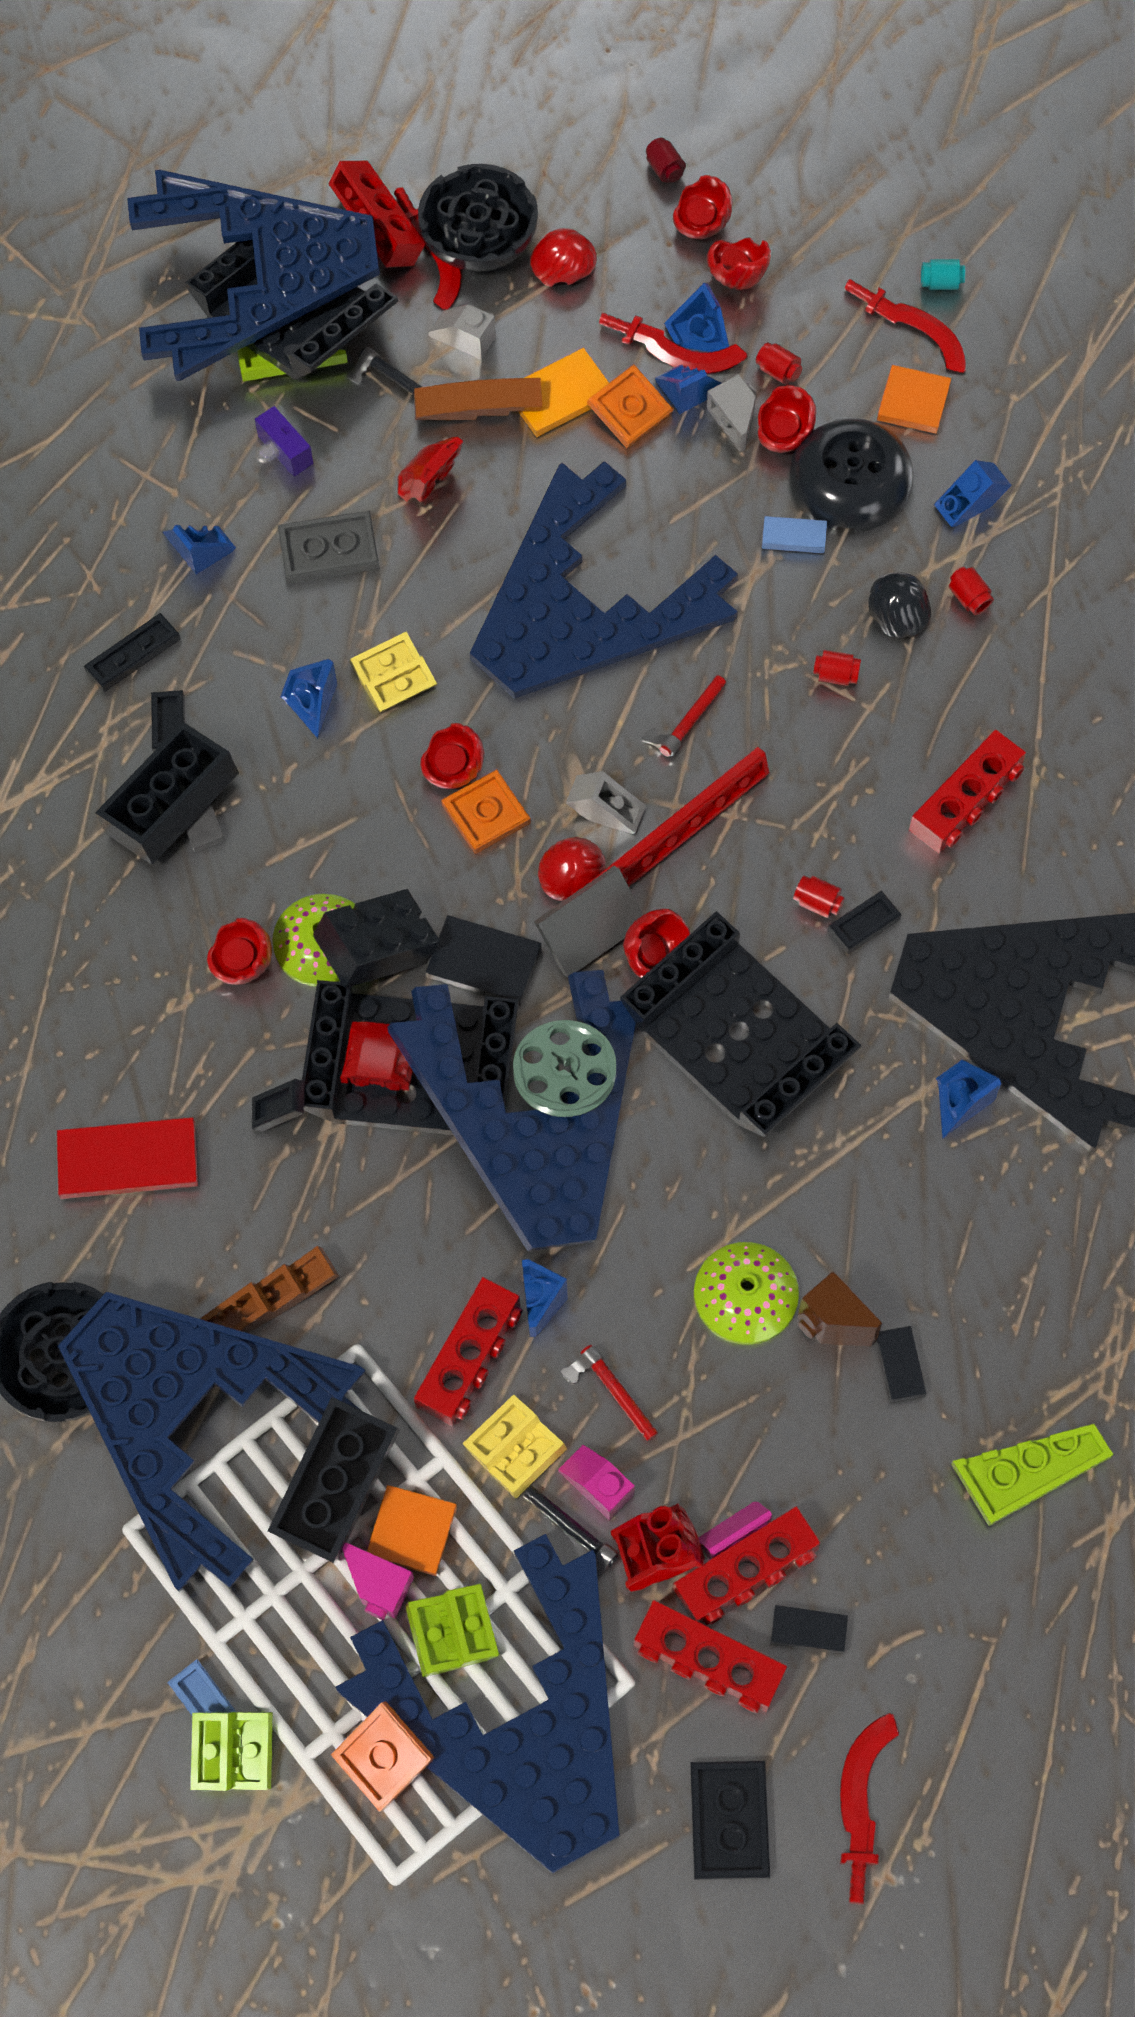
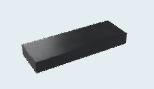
[84,613,181,692]

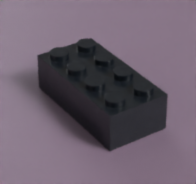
[95,722,239,865]
[268,1397,400,1563]

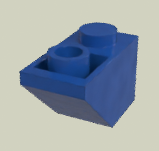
[934,460,1012,527]

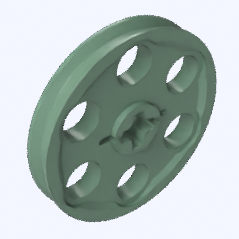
[513,1020,616,1117]

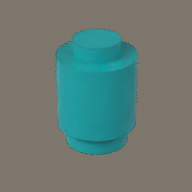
[921,259,965,290]

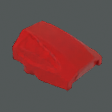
[397,436,463,503]
[340,1022,413,1091]
[610,1503,705,1592]

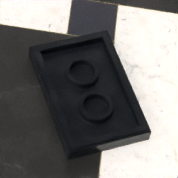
[425,915,542,1006]
[690,1761,770,1880]

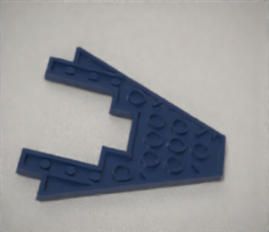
[127,170,380,381]
[470,461,738,699]
[387,970,636,1251]
[58,1292,365,1592]
[335,1534,620,1874]

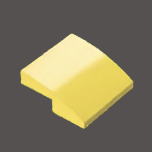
[350,631,437,713]
[462,1395,567,1499]

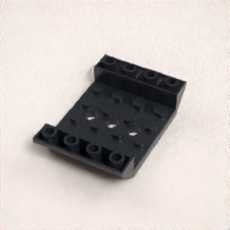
[185,240,398,379]
[620,911,861,1137]
[302,980,519,1135]

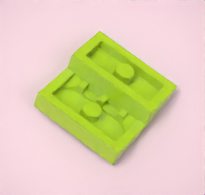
[405,1584,499,1677]
[190,1712,273,1791]

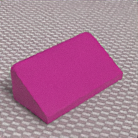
[699,1501,772,1560]

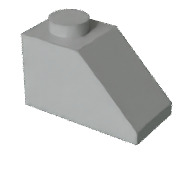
[428,304,496,360]
[707,374,757,452]
[566,771,646,834]

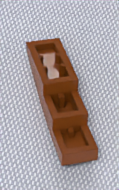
[414,378,542,420]
[200,1246,339,1333]

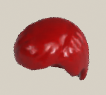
[673,175,733,240]
[530,228,597,287]
[707,237,771,290]
[758,385,817,453]
[420,723,485,789]
[538,837,606,901]
[623,909,691,978]
[207,918,272,985]

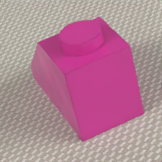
[558,1445,635,1521]
[342,1542,414,1620]

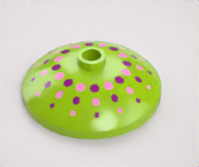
[272,893,355,987]
[694,1242,799,1345]

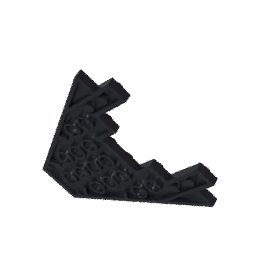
[889,913,1135,1152]

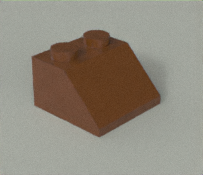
[797,1271,882,1347]

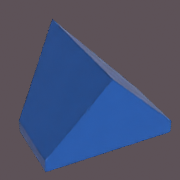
[664,283,729,352]
[655,365,722,414]
[163,525,236,575]
[280,659,337,739]
[936,1060,1001,1139]
[522,1259,568,1337]

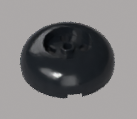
[418,164,538,272]
[789,418,913,532]
[0,1282,104,1423]

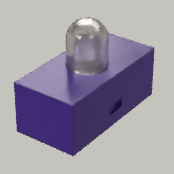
[254,406,314,477]

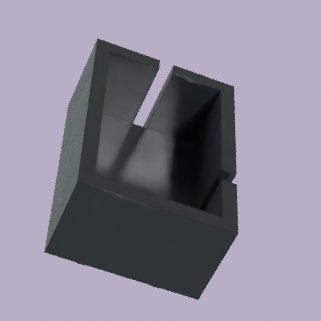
[313,889,440,988]

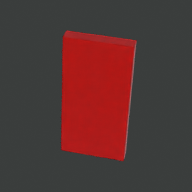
[57,1117,198,1199]

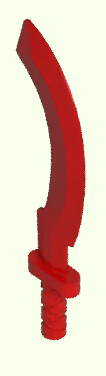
[394,187,461,310]
[844,279,966,373]
[599,313,748,374]
[840,1713,899,1905]

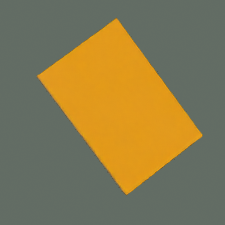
[518,347,609,438]

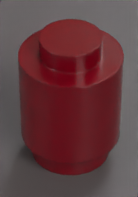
[645,137,686,183]

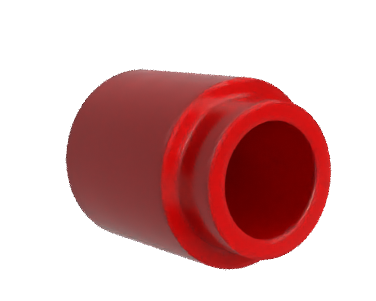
[756,342,802,385]
[948,567,994,615]
[813,650,861,686]
[793,875,845,919]

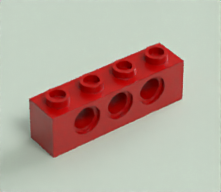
[328,160,426,267]
[909,729,1026,854]
[413,1277,523,1427]
[673,1506,821,1627]
[634,1600,787,1713]

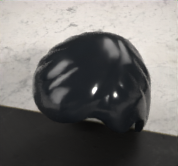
[868,572,932,638]

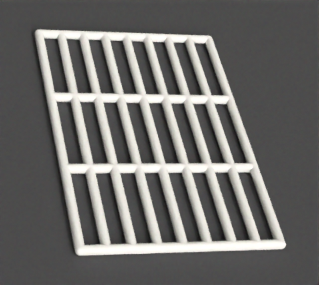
[122,1344,635,1886]

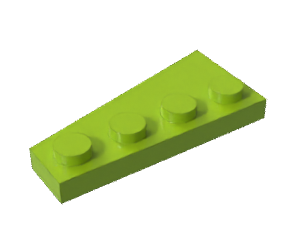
[951,1424,1114,1526]

